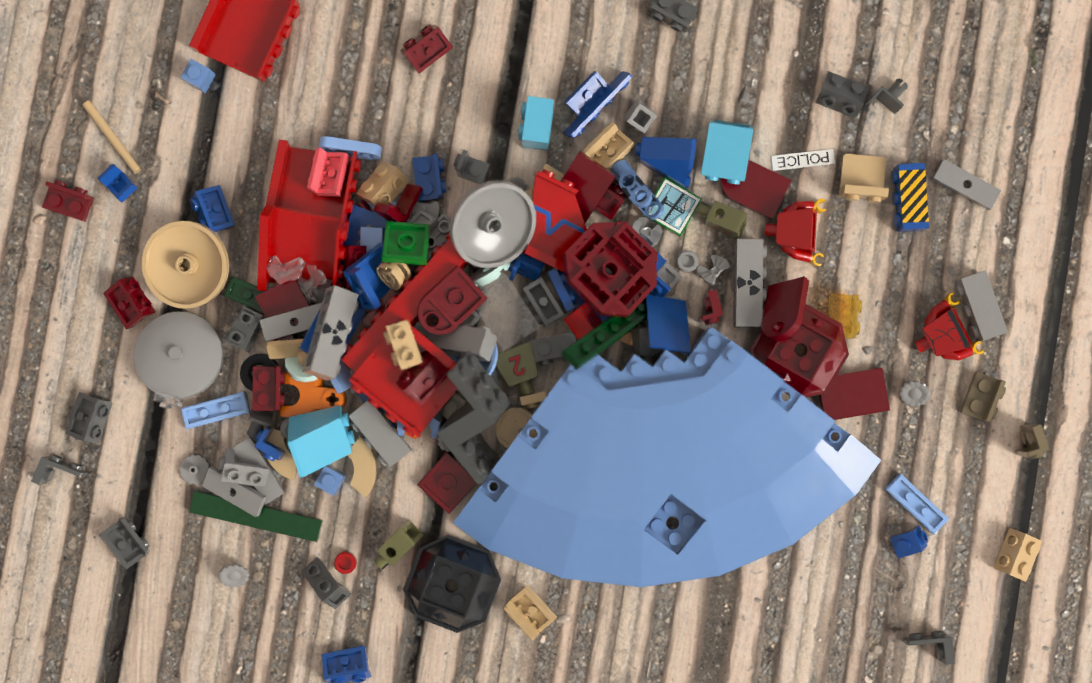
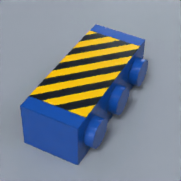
[891,163,929,232]

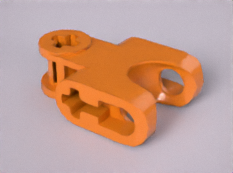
[279,373,347,417]

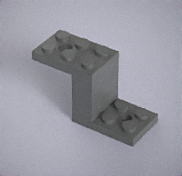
[437,350,511,484]

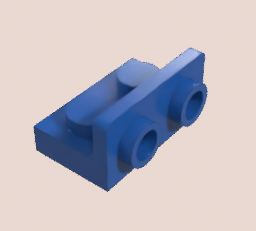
[412,153,447,202]
[190,185,235,232]
[548,268,585,313]
[321,645,371,683]

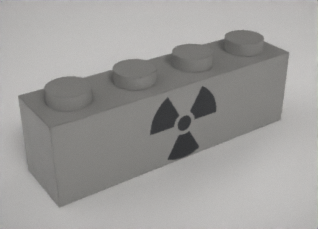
[733,239,767,328]
[302,285,359,380]

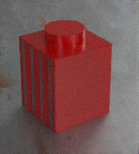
[563,302,603,340]

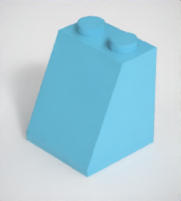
[701,119,754,184]
[288,405,355,478]

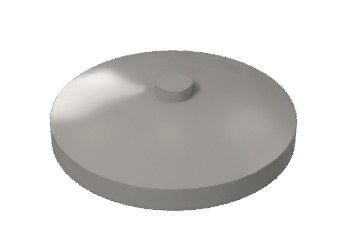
[449,180,536,268]
[134,312,223,399]

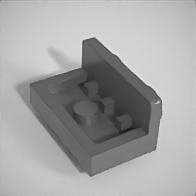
[816,71,869,118]
[99,517,150,571]

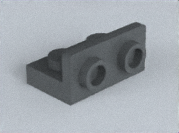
[648,0,698,33]
[65,392,112,444]

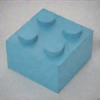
[518,96,554,151]

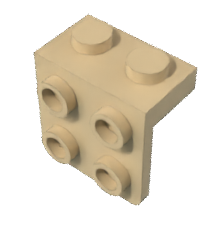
[839,154,889,203]

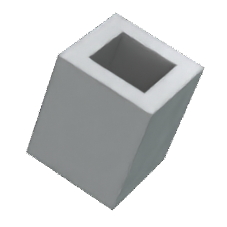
[624,99,657,134]

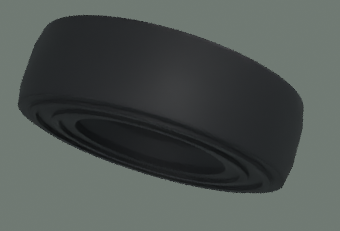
[240,354,278,391]

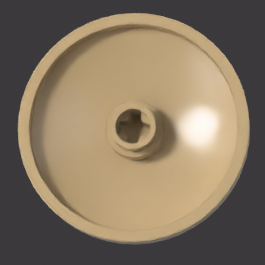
[142,221,229,309]

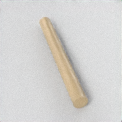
[82,101,141,174]

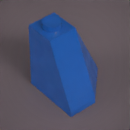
[635,137,697,190]

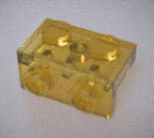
[827,293,862,339]

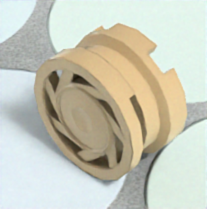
[376,262,411,290]

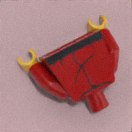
[915,292,984,361]

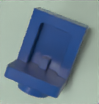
[98,164,138,203]
[508,253,545,281]
[255,427,286,461]
[890,526,928,559]

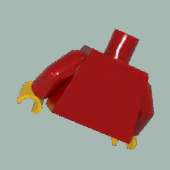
[765,199,826,266]

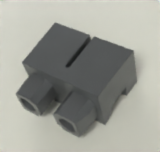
[225,306,266,353]

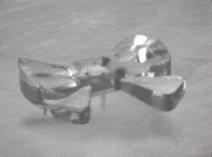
[298,265,327,298]

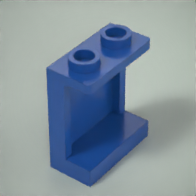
[343,243,392,310]

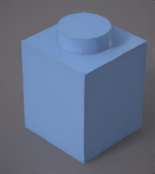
[180,59,216,93]
[314,465,347,496]

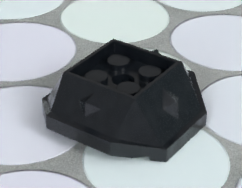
[403,534,501,633]

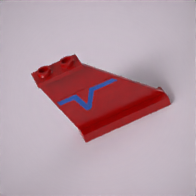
[522,169,587,274]

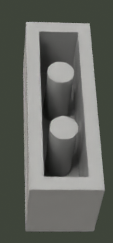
[955,270,1008,341]
[427,321,498,362]
[349,401,413,467]

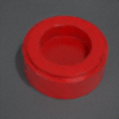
[334,551,357,574]

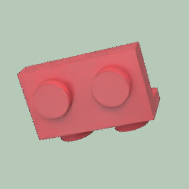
[307,148,350,197]

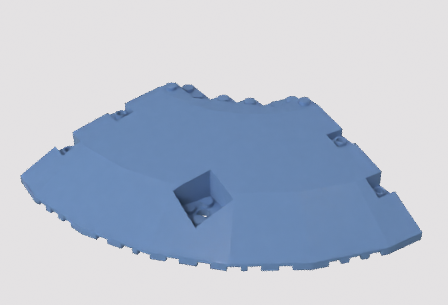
[453,327,881,587]

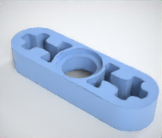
[318,136,382,160]

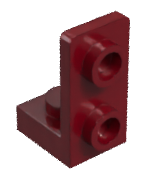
[373,184,423,223]

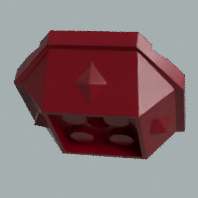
[563,221,658,317]
[750,304,849,398]

